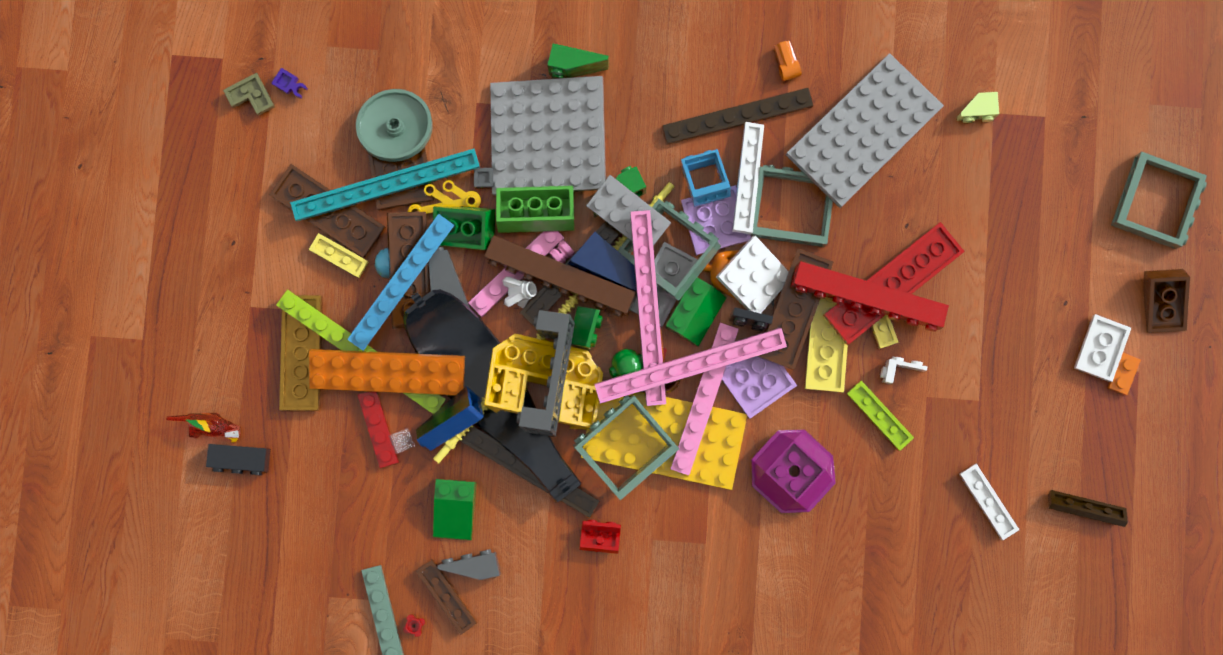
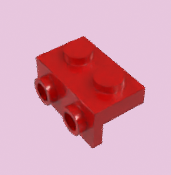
[580,520,621,554]

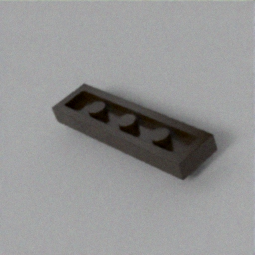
[1048,490,1128,527]

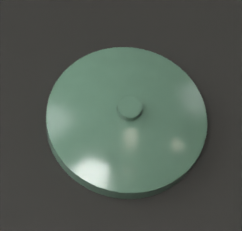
[356,89,433,162]

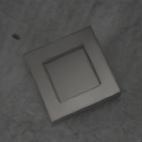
[474,168,493,188]

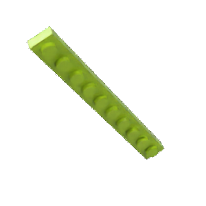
[277,289,446,414]

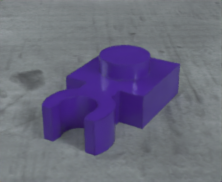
[271,68,308,99]

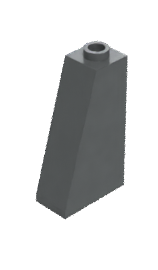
[429,247,471,309]

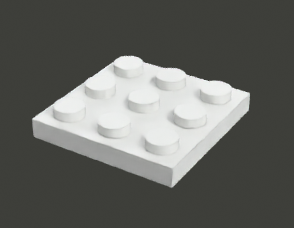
[716,236,789,313]

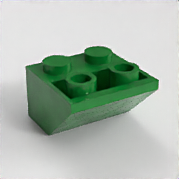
[571,306,603,351]

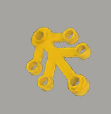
[408,180,481,214]

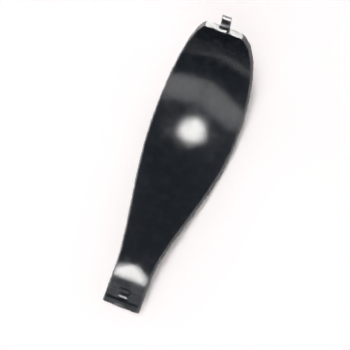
[403,289,581,503]

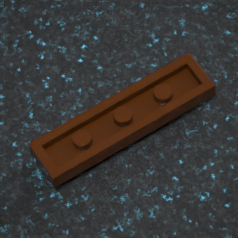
[416,559,477,635]

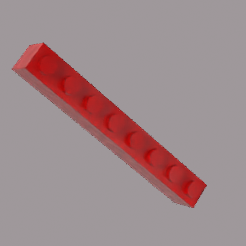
[791,261,949,332]

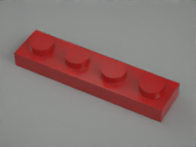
[358,391,399,468]

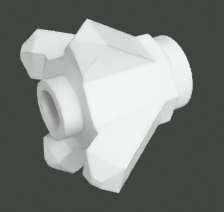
[502,277,537,308]

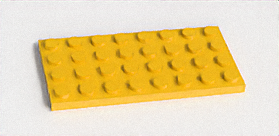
[581,391,747,490]

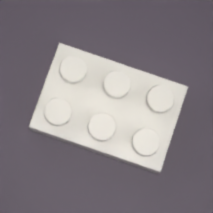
[1074,314,1131,382]

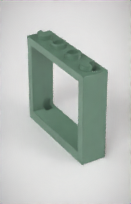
[1111,152,1207,249]
[750,165,833,247]
[618,199,721,301]
[573,394,679,500]

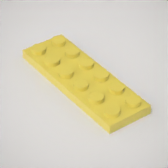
[805,297,848,393]

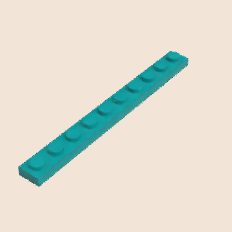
[290,149,480,222]

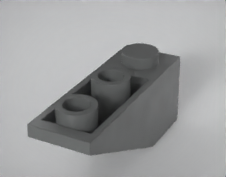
[437,549,501,580]

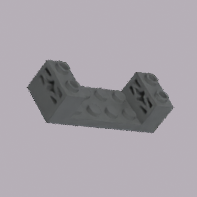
[517,310,575,437]

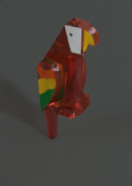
[166,413,240,443]

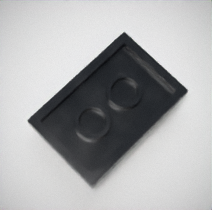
[729,307,773,332]

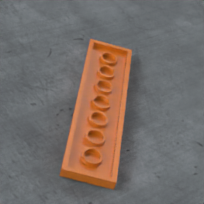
[309,349,465,395]

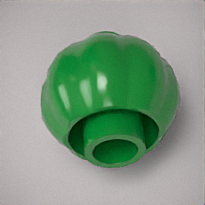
[609,349,643,378]

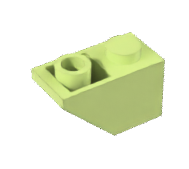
[957,92,999,123]

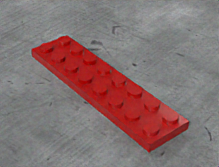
[823,222,965,345]

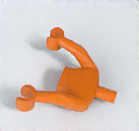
[703,250,742,305]

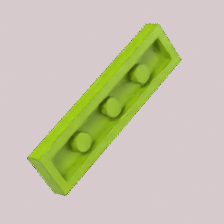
[847,381,914,451]

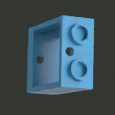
[681,149,731,207]

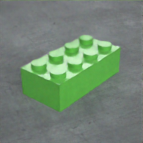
[496,186,575,233]

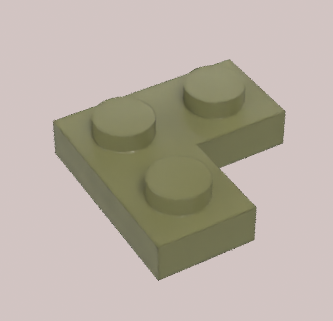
[223,73,275,116]

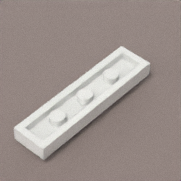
[959,464,1019,540]

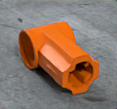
[774,41,802,81]

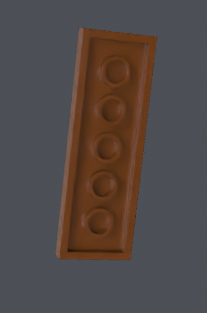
[269,164,386,258]
[387,212,430,329]
[757,249,834,370]

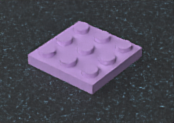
[681,185,751,256]
[722,356,797,419]

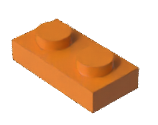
[1107,353,1141,395]

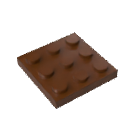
[368,147,434,210]

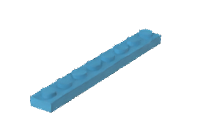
[347,214,454,351]

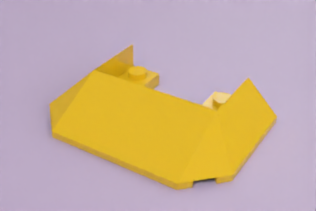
[484,334,603,429]

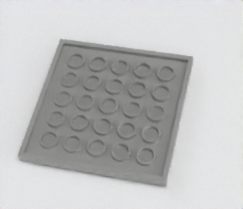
[490,76,606,196]

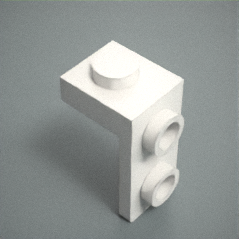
[880,357,927,384]

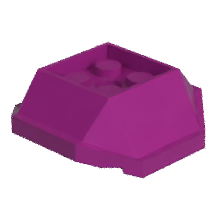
[751,430,836,513]

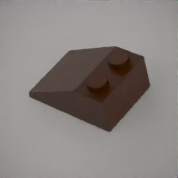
[1143,269,1190,333]

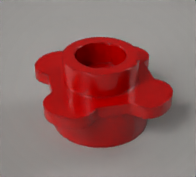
[403,614,425,637]

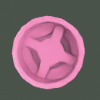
[548,240,575,264]

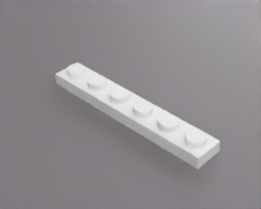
[732,122,764,235]

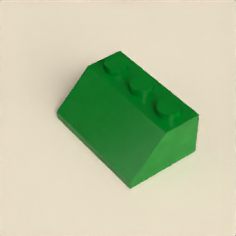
[665,277,727,347]

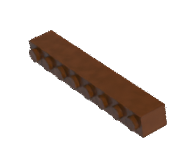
[484,235,637,317]

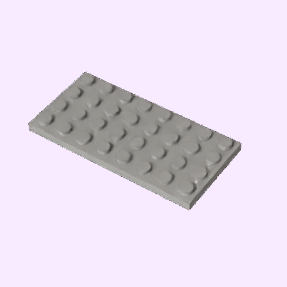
[786,53,944,208]

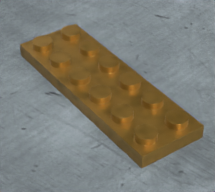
[279,295,322,411]

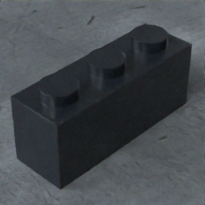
[206,444,271,475]

